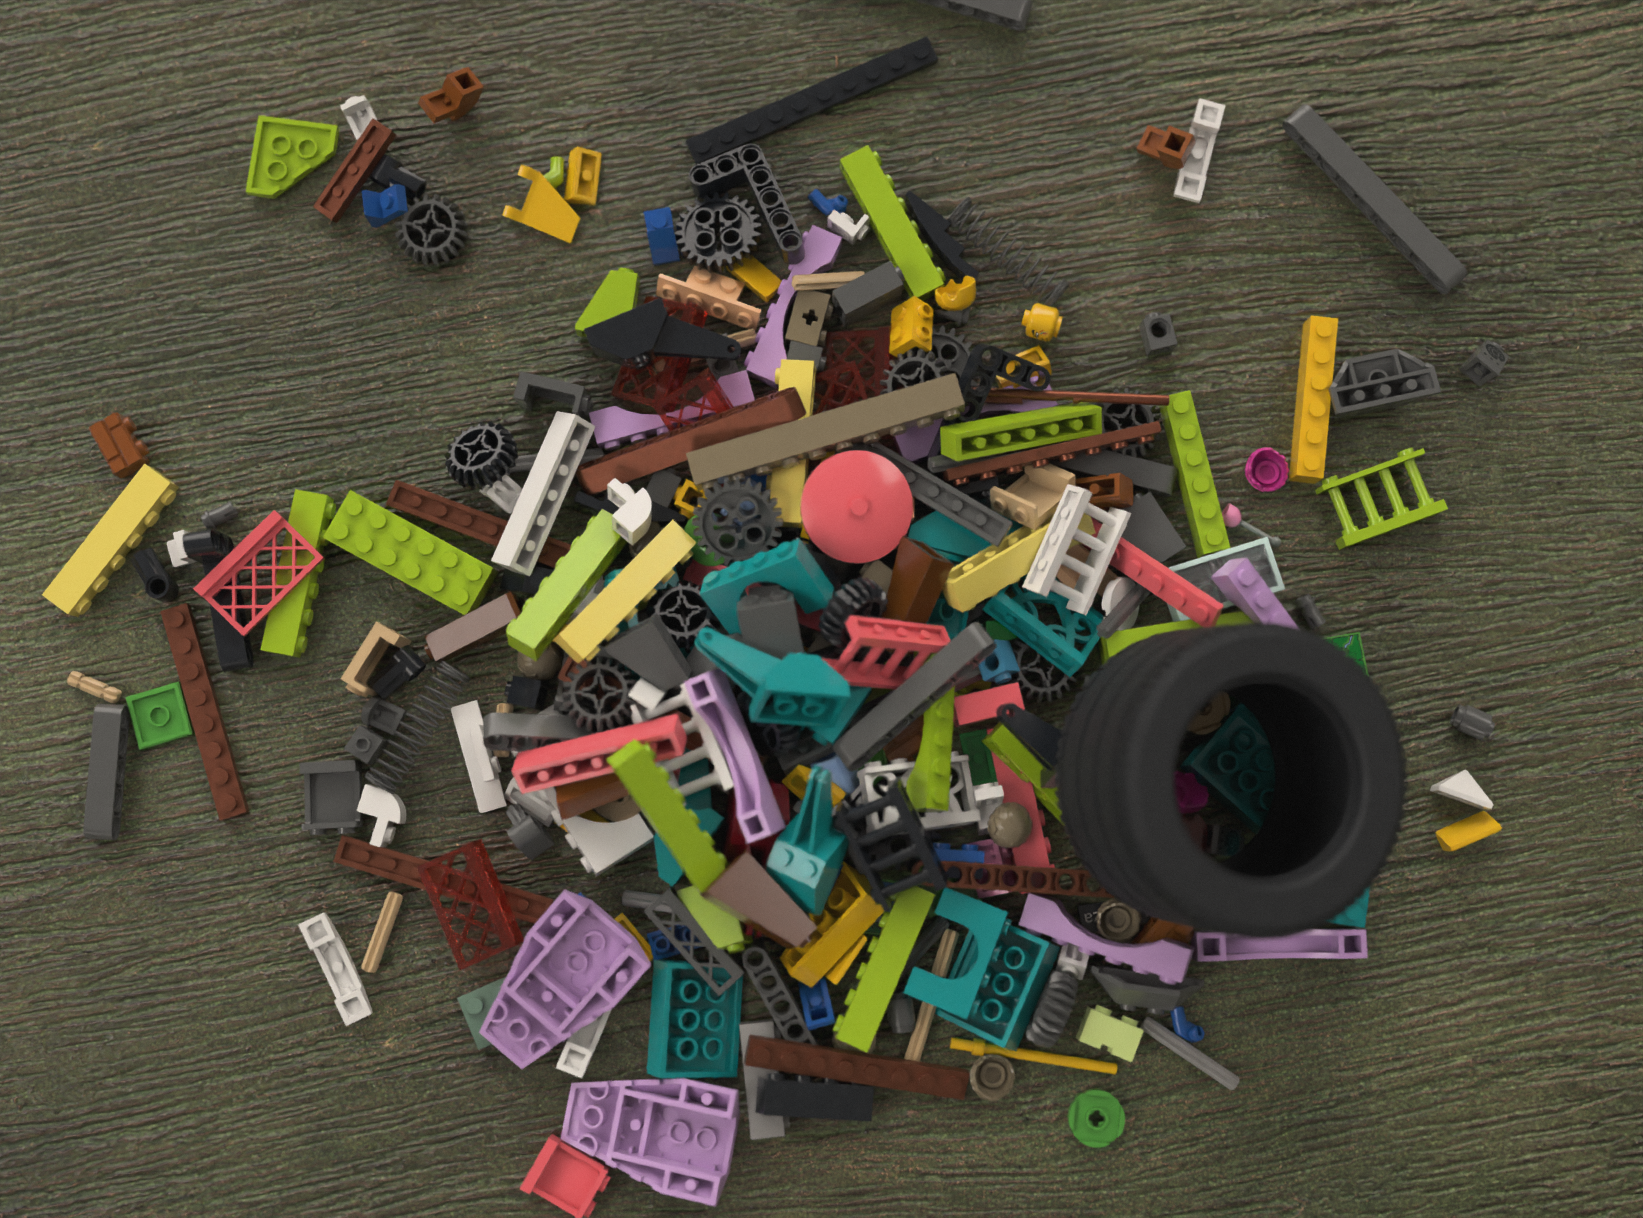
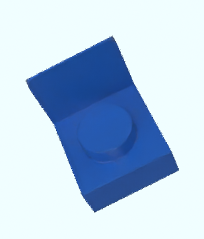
[362,184,408,228]
[644,207,680,266]
[798,976,836,1030]

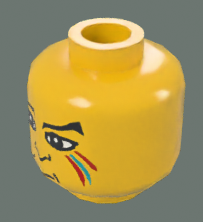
[1021,303,1063,342]

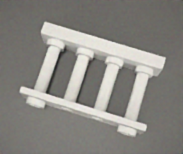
[1022,484,1131,615]
[630,683,734,806]

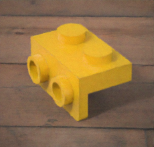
[889,296,933,357]

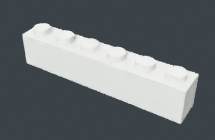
[491,411,596,576]

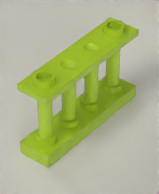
[1315,447,1448,550]

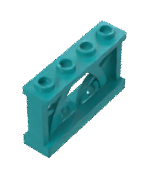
[983,574,1104,677]

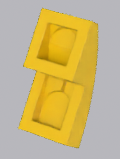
[781,765,847,808]

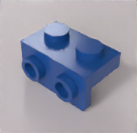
[934,843,984,879]

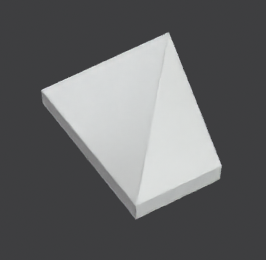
[1430,769,1493,810]
[504,777,554,827]

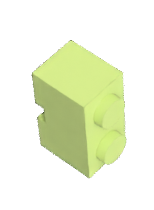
[1076,1004,1144,1062]

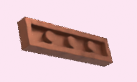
[313,118,397,223]

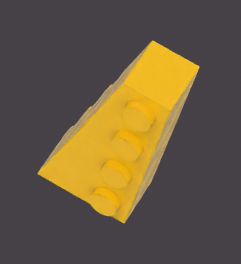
[780,862,884,988]

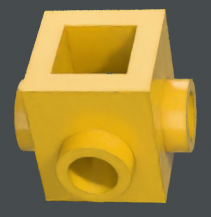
[673,479,707,520]

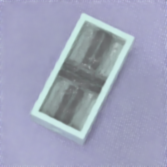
[1167,537,1285,622]

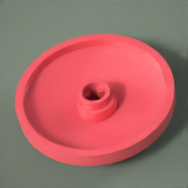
[800,451,913,563]

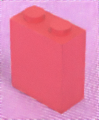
[953,682,1025,728]

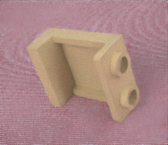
[990,463,1075,530]
[341,621,411,698]

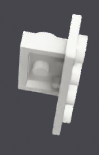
[451,700,507,813]

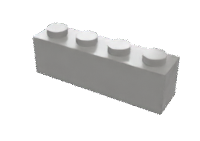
[739,1019,790,1140]

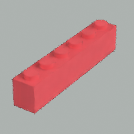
[512,714,687,794]
[986,728,1055,894]

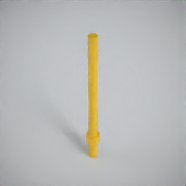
[950,1037,1117,1075]

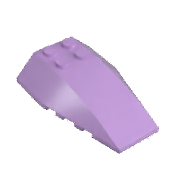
[479,890,651,1069]
[561,1078,740,1206]

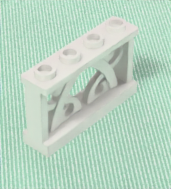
[857,751,981,835]

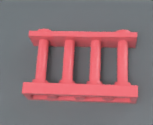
[821,615,951,689]

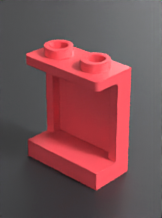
[520,1134,611,1218]

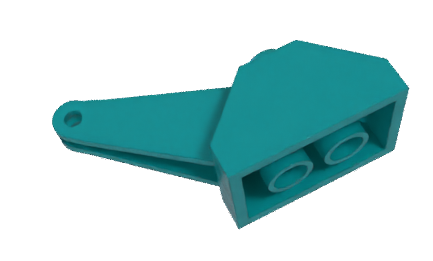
[908,511,1024,559]
[695,628,850,728]
[654,747,725,887]
[766,765,850,915]

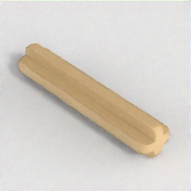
[791,271,865,291]
[361,892,403,973]

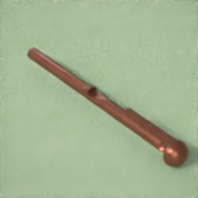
[971,387,1169,406]

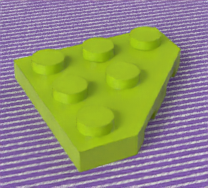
[245,115,340,199]

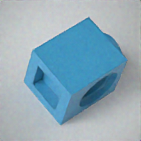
[978,639,1020,685]

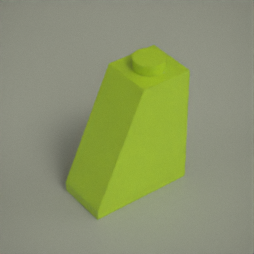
[575,268,640,337]
[676,886,753,953]

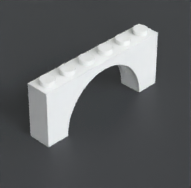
[511,704,654,877]

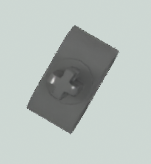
[506,804,555,860]

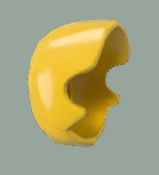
[935,276,976,311]

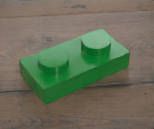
[959,729,997,786]

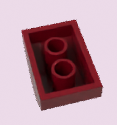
[721,779,790,937]

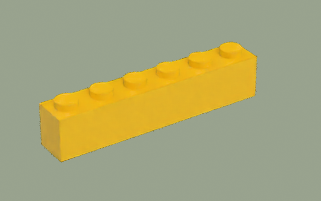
[1288,315,1338,484]

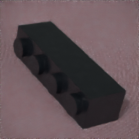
[755,1073,874,1122]

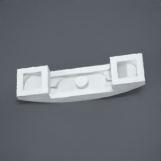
[1173,99,1225,203]
[628,677,667,711]
[298,912,373,1026]
[556,1009,612,1078]

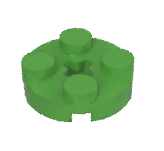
[1067,1089,1125,1148]

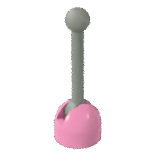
[1222,503,1281,547]

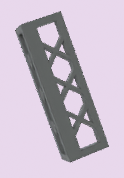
[644,886,746,996]

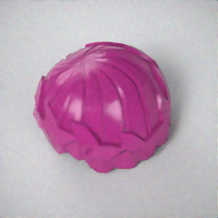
[1245,447,1289,492]
[1174,771,1209,814]

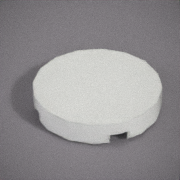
[1101,577,1139,631]

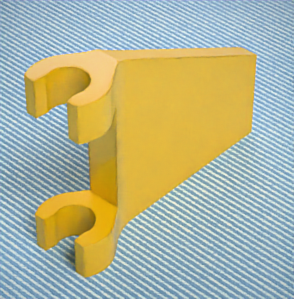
[502,164,581,243]

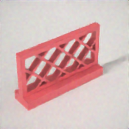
[193,510,325,637]

